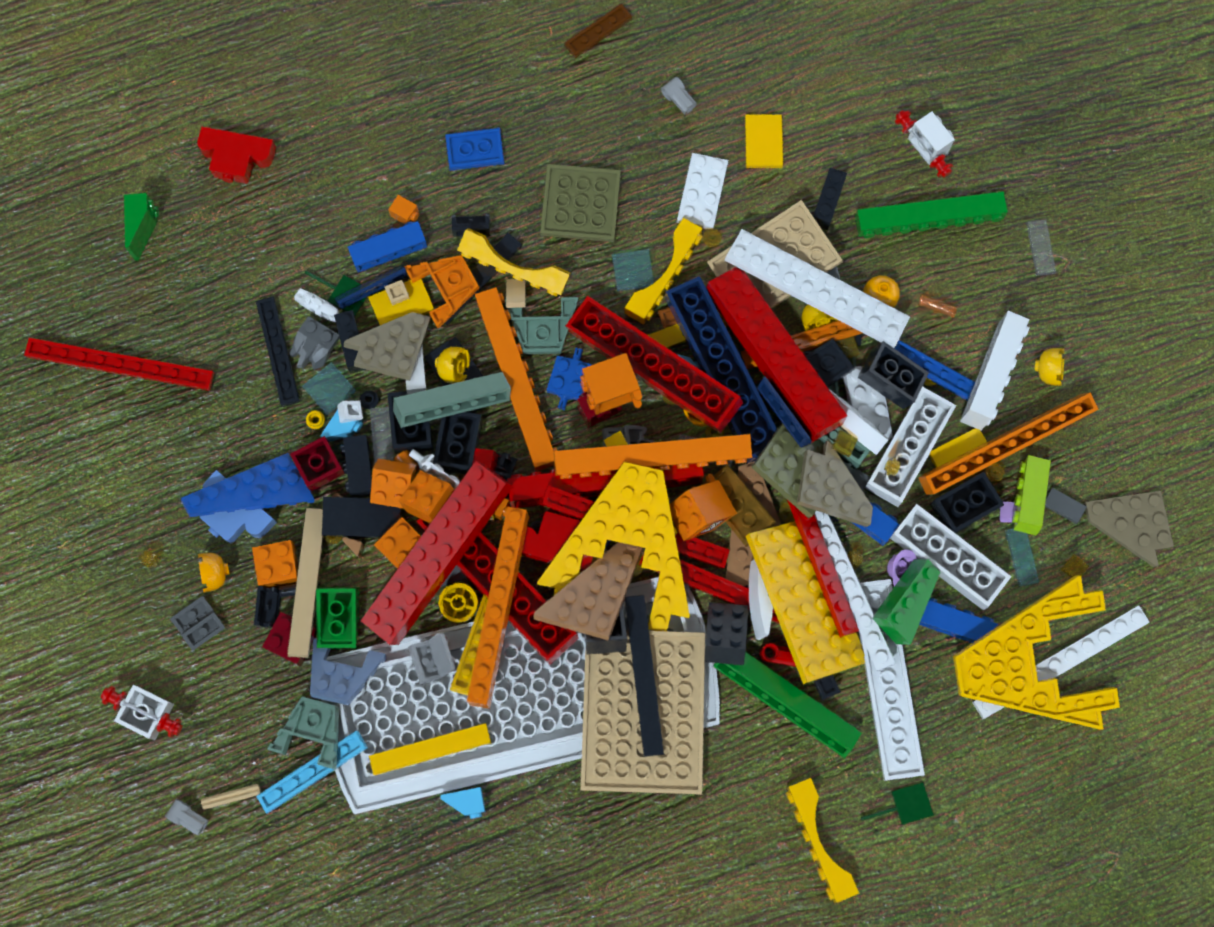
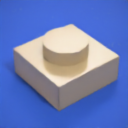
[385,280,410,306]

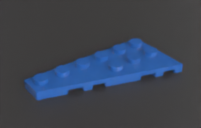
[181,453,315,517]

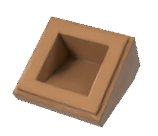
[342,537,364,559]

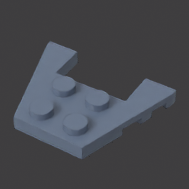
[310,638,387,705]

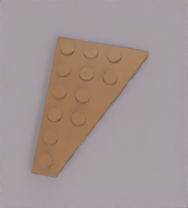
[726,461,781,587]
[534,542,643,641]

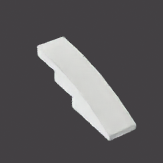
[829,389,889,455]
[749,559,773,640]

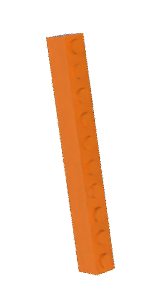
[475,287,557,472]
[918,392,1099,495]
[553,434,752,479]
[467,507,529,709]

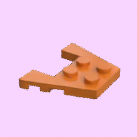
[404,255,479,329]

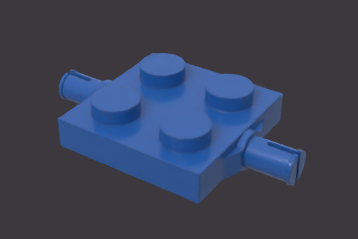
[546,348,593,410]

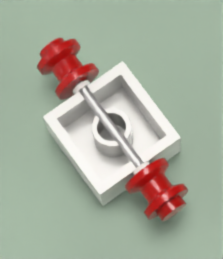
[895,110,955,178]
[101,685,183,740]

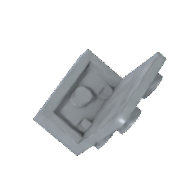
[408,632,455,685]

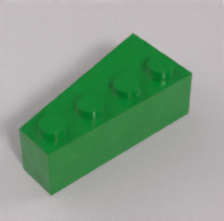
[872,559,940,645]

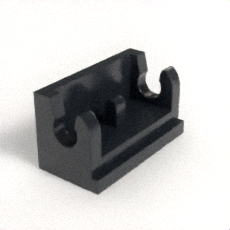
[452,213,490,237]
[254,586,281,629]

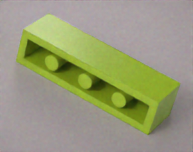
[1012,455,1051,536]

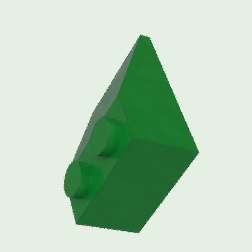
[124,193,159,261]
[316,587,360,648]

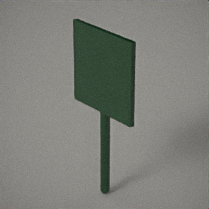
[305,271,367,316]
[861,782,934,825]

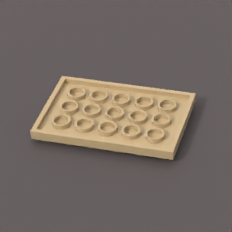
[707,200,843,309]

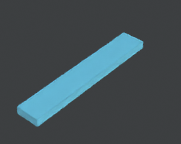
[256,731,368,813]

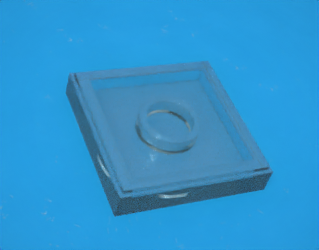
[612,249,654,291]
[302,362,356,415]

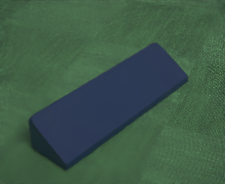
[335,265,407,309]
[757,377,812,448]

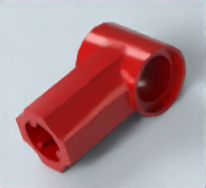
[759,643,796,667]

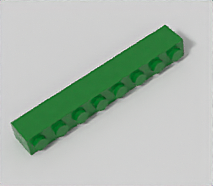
[855,191,1008,238]
[713,652,862,759]

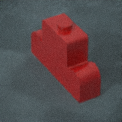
[197,126,276,183]
[522,511,593,573]

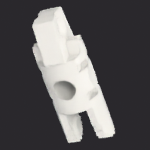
[294,288,338,323]

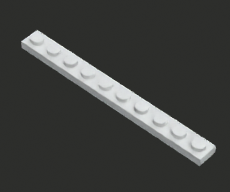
[814,511,896,671]
[972,606,1150,719]

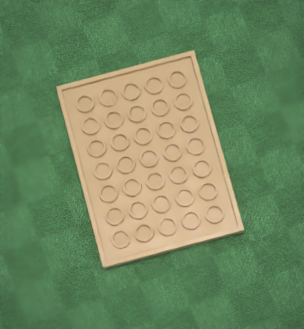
[581,630,705,795]

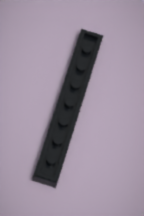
[625,595,664,757]

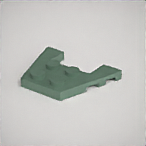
[505,297,578,354]
[267,697,339,770]

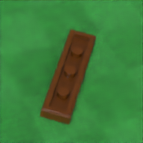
[564,3,632,59]

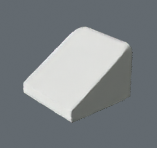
[337,401,363,423]

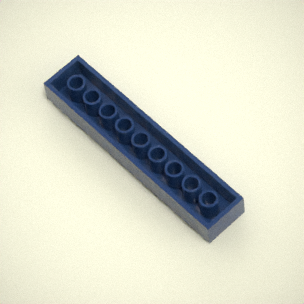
[665,276,777,464]

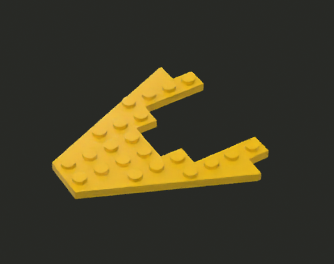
[537,462,690,632]
[953,575,1120,730]

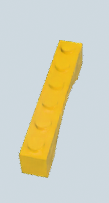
[624,217,703,325]
[457,228,571,296]
[786,778,859,903]

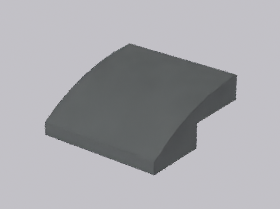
[170,595,226,651]

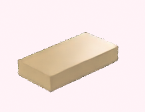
[506,279,526,308]

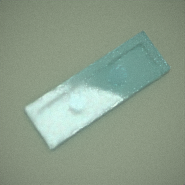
[1005,528,1039,587]

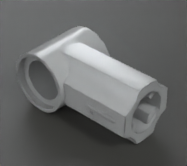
[661,77,697,115]
[165,799,209,836]

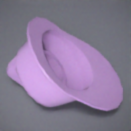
[887,550,917,587]

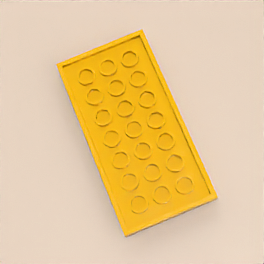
[746,521,865,684]

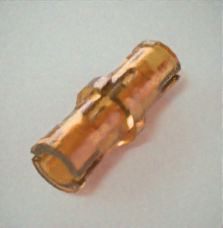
[918,294,958,318]

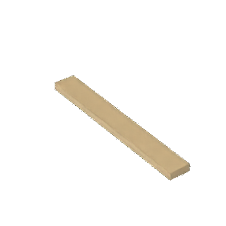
[288,508,323,658]

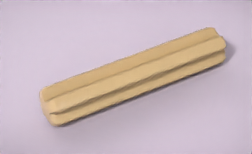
[201,784,261,809]

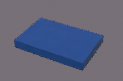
[445,128,504,171]

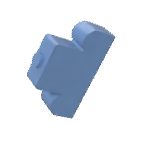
[200,470,277,544]

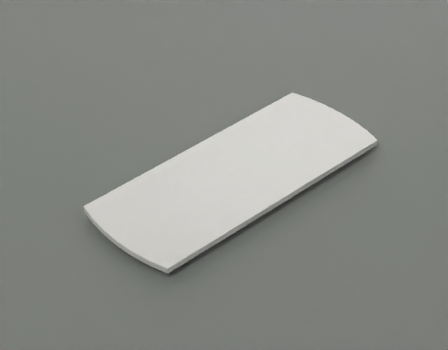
[321,577,720,815]

